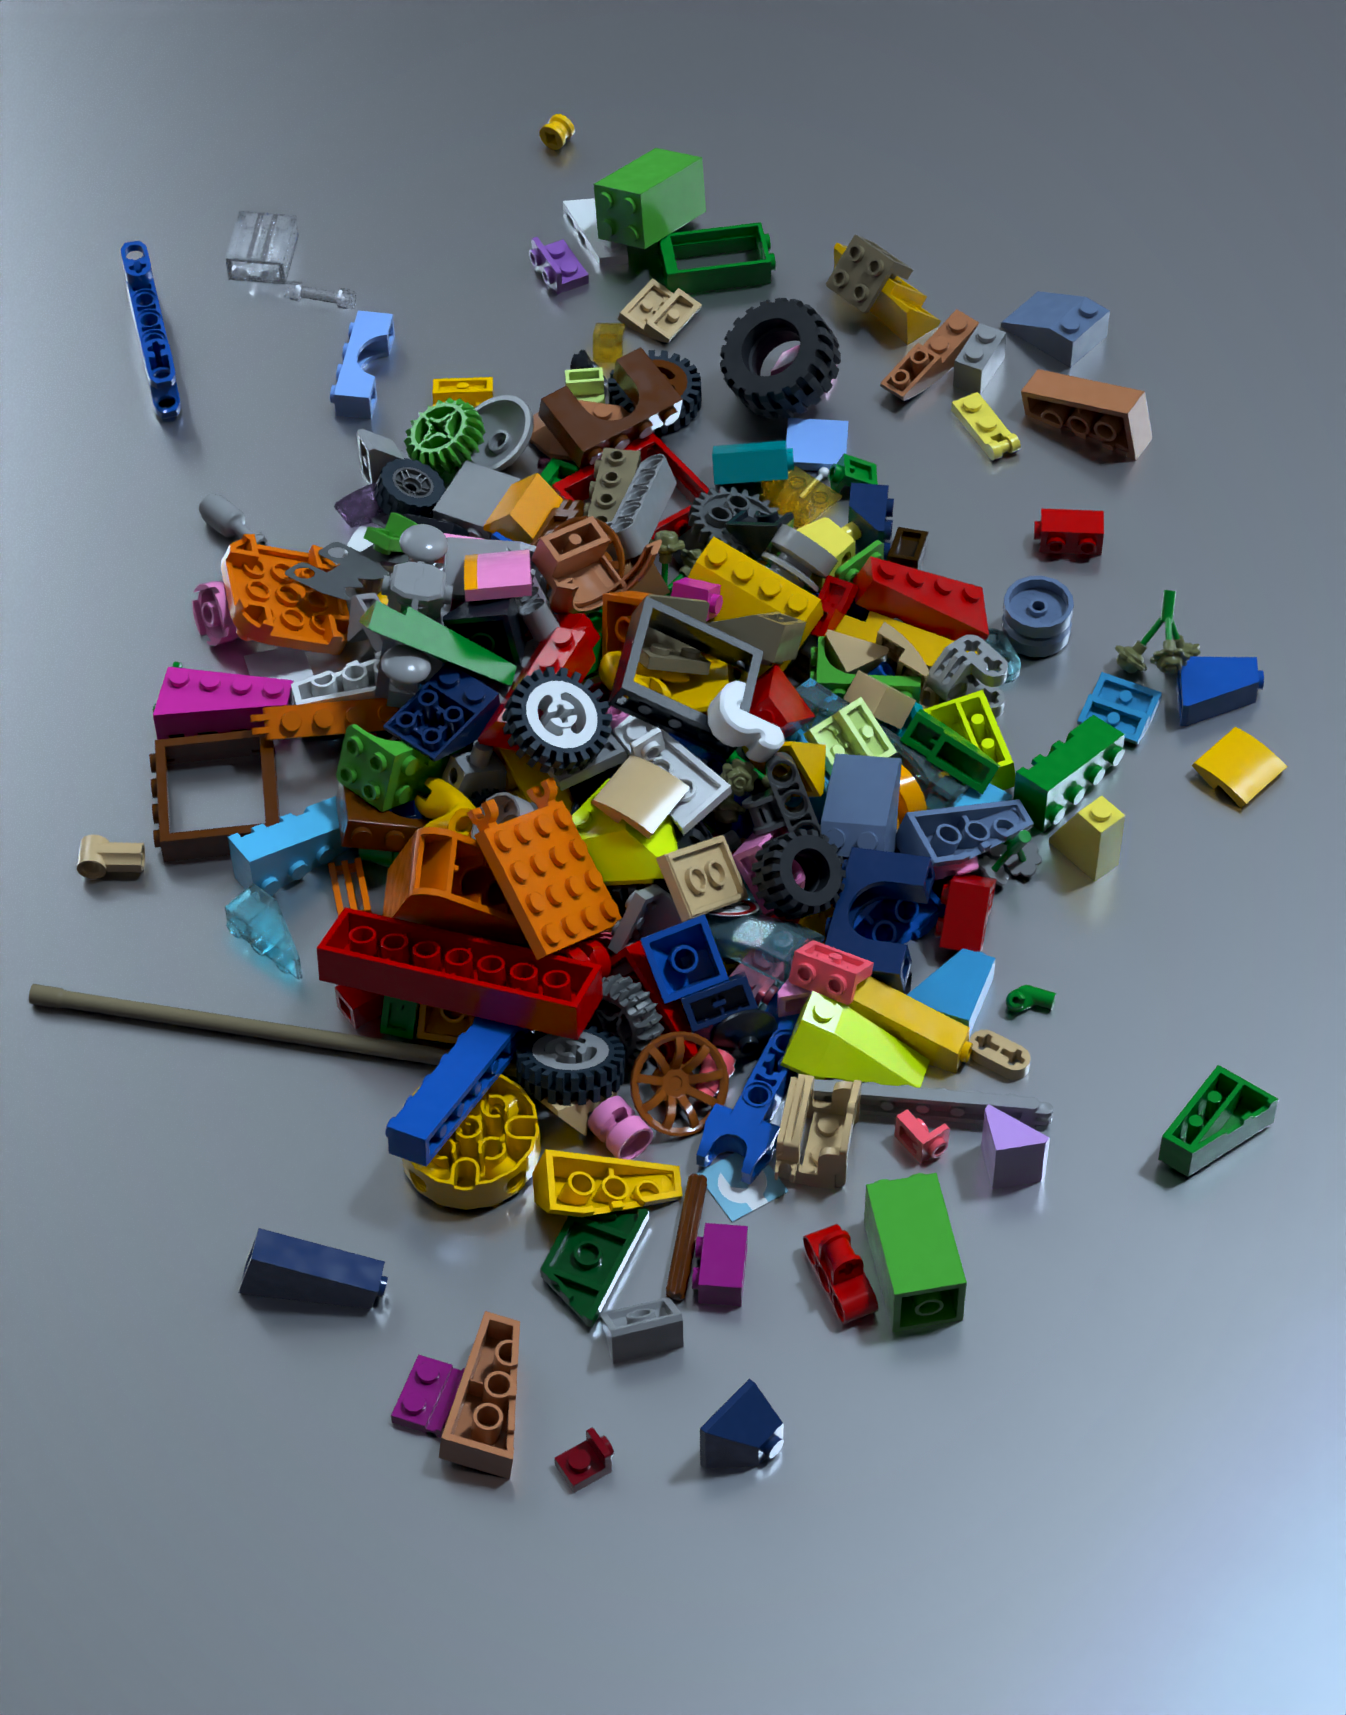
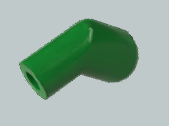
[1006,985,1057,1012]

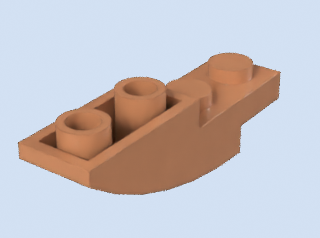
[880,309,979,401]

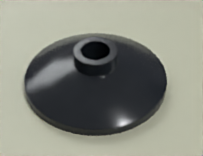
[710,1009,778,1059]

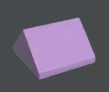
[981,1104,1049,1189]

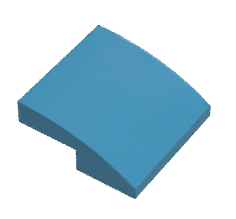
[1077,672,1162,745]

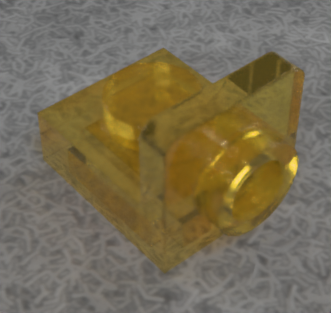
[593,323,626,363]

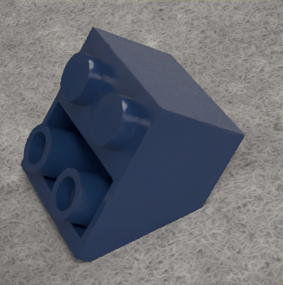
[848,483,894,561]
[680,971,759,1049]

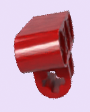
[803,1224,879,1324]

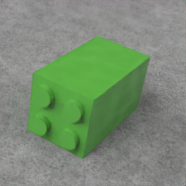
[593,148,706,249]
[864,1173,967,1332]

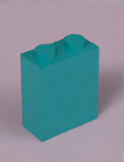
[712,441,794,485]

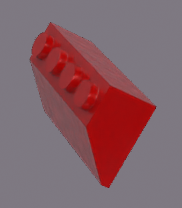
[478,627,596,751]

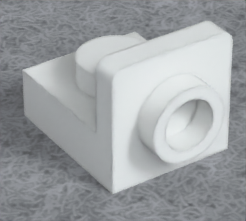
[614,718,665,761]

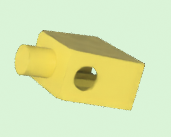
[796,517,861,589]

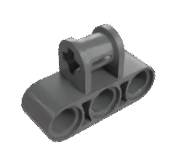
[742,752,822,836]

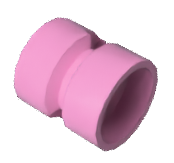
[588,1096,653,1160]

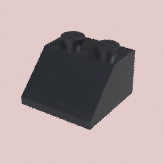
[443,597,526,666]

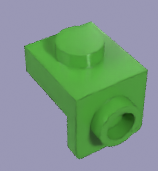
[363,512,418,555]

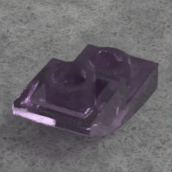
[334,482,384,528]

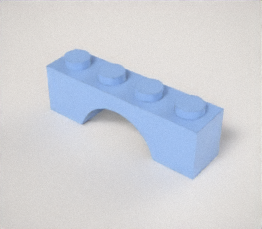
[330,311,395,419]

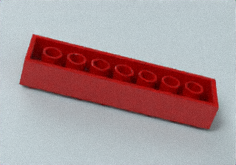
[316,907,603,1040]

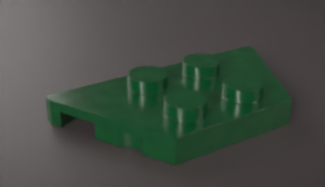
[540,1209,649,1328]

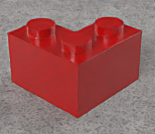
[935,874,997,952]

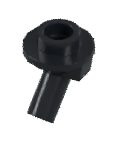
[570,349,608,385]

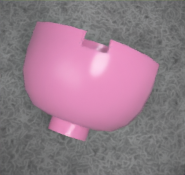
[192,581,238,646]

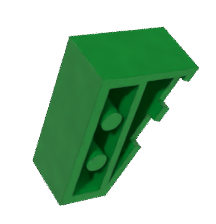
[1158,1065,1279,1177]

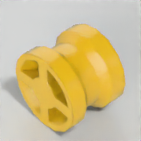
[539,114,575,150]

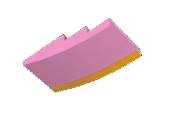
[464,549,532,602]

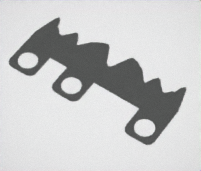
[285,511,409,601]

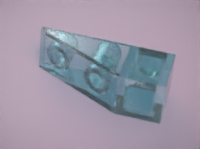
[224,883,303,980]

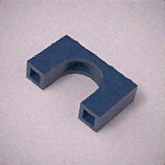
[825,847,935,992]

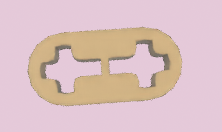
[969,1030,1031,1080]

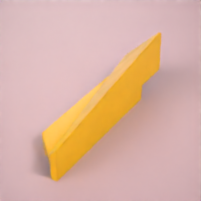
[834,611,977,667]

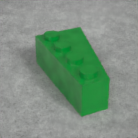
[1013,715,1125,833]

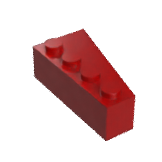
[853,556,989,641]

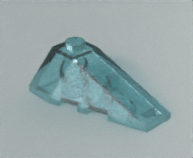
[705,914,825,984]

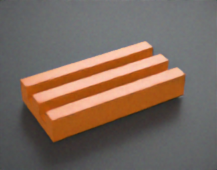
[328,858,372,916]

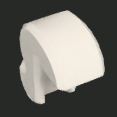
[708,681,785,763]

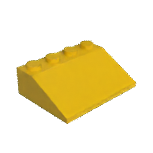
[687,536,823,678]

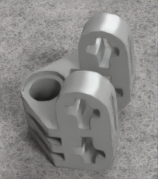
[926,635,1008,718]

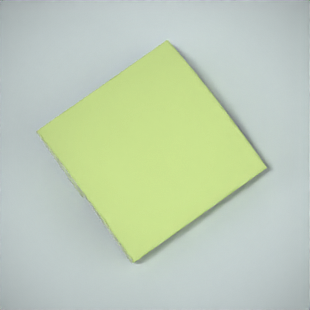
[803,697,897,776]

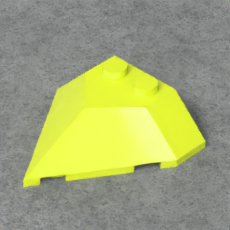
[572,778,678,886]

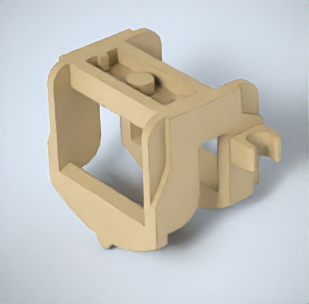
[774,1074,862,1190]

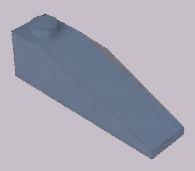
[896,799,1034,867]

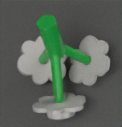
[978,830,1042,886]

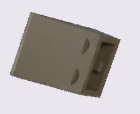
[706,612,807,666]

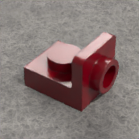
[554,1427,614,1493]

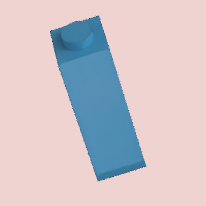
[907,948,996,1036]

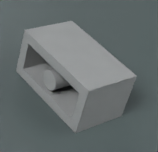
[953,323,1007,395]

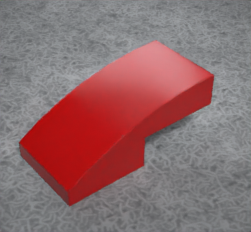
[810,575,859,637]

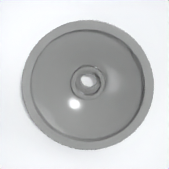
[462,395,534,472]

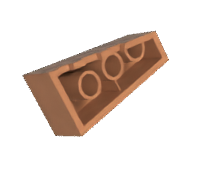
[1021,369,1153,461]

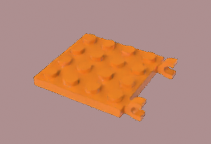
[467,777,622,960]

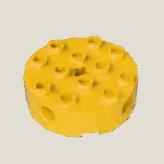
[402,1074,541,1210]

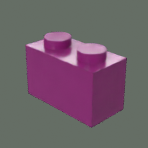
[692,1223,748,1307]

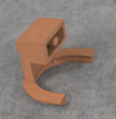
[531,516,662,615]

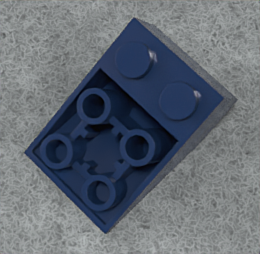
[383,662,500,762]

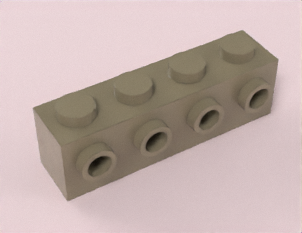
[584,448,641,522]

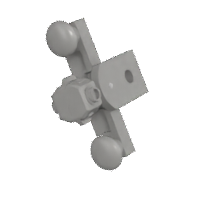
[374,524,453,708]

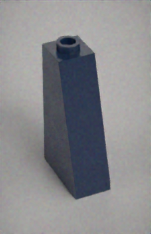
[238,1228,388,1309]

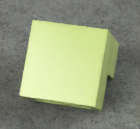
[565,367,606,404]

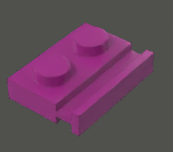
[391,1354,465,1438]

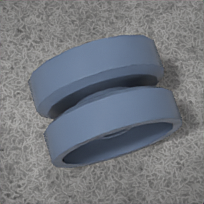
[1001,576,1074,657]

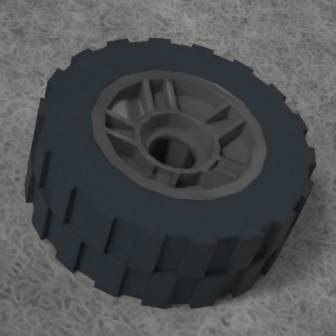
[374,458,446,518]

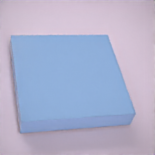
[786,418,849,471]

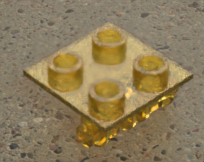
[759,466,842,529]

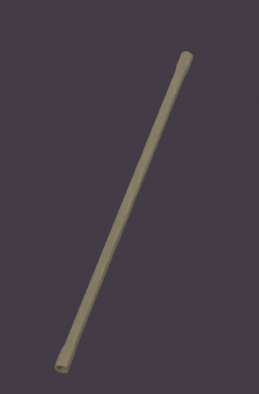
[29,984,516,1077]

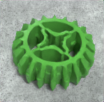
[404,397,486,476]

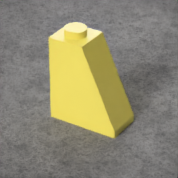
[1049,796,1125,882]

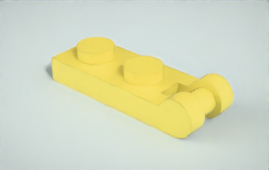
[951,392,1021,461]

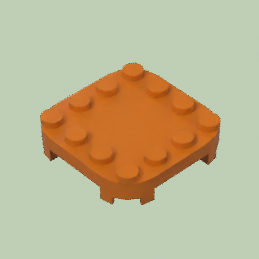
[221,534,349,656]

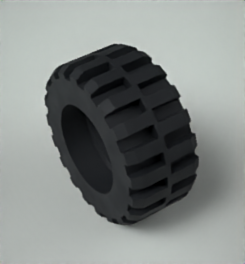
[720,298,841,419]

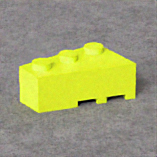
[923,690,1016,790]

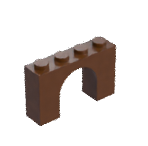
[538,347,683,469]
[336,782,434,853]

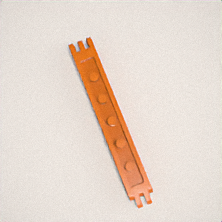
[250,698,401,741]

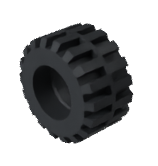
[751,829,846,920]

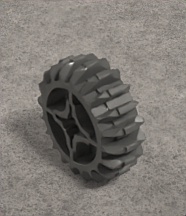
[585,974,665,1067]

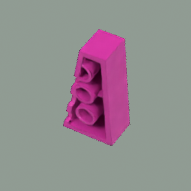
[153,667,294,740]

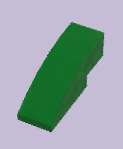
[900,709,1000,795]

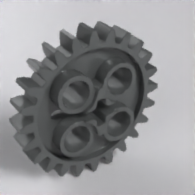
[688,487,783,562]

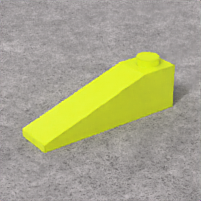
[780,991,930,1088]

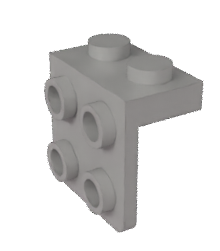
[608,884,682,954]

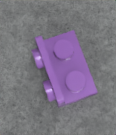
[529,237,589,295]

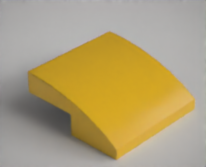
[432,377,493,408]
[1191,727,1288,808]

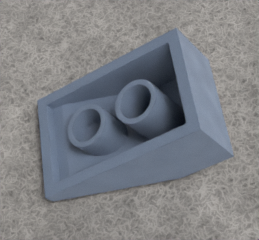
[1001,291,1110,368]
[821,753,902,857]

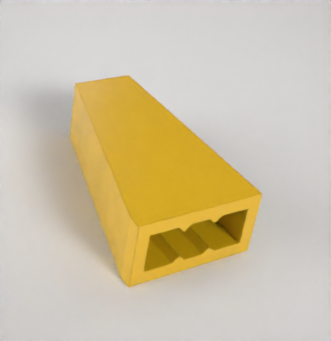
[842,976,973,1074]

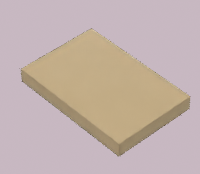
[656,835,749,922]

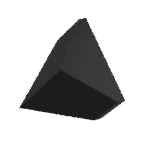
[725,510,794,559]

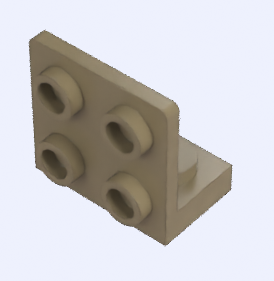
[826,234,913,314]
[639,594,711,675]

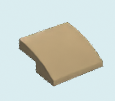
[617,278,702,343]
[875,622,930,693]
[591,754,690,839]

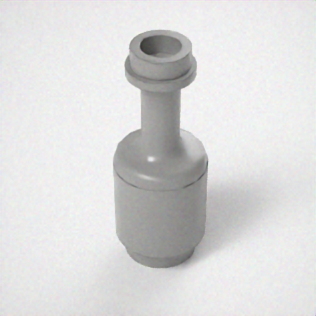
[199,493,268,546]

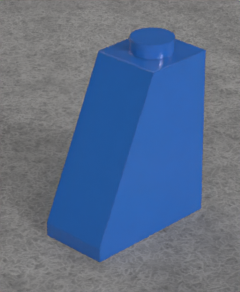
[1177,656,1264,726]

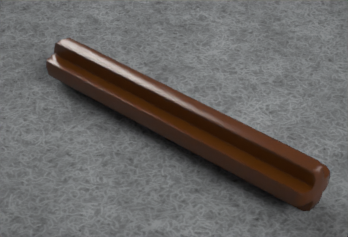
[666,1173,707,1301]

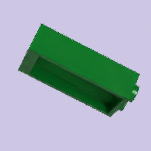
[658,222,776,294]

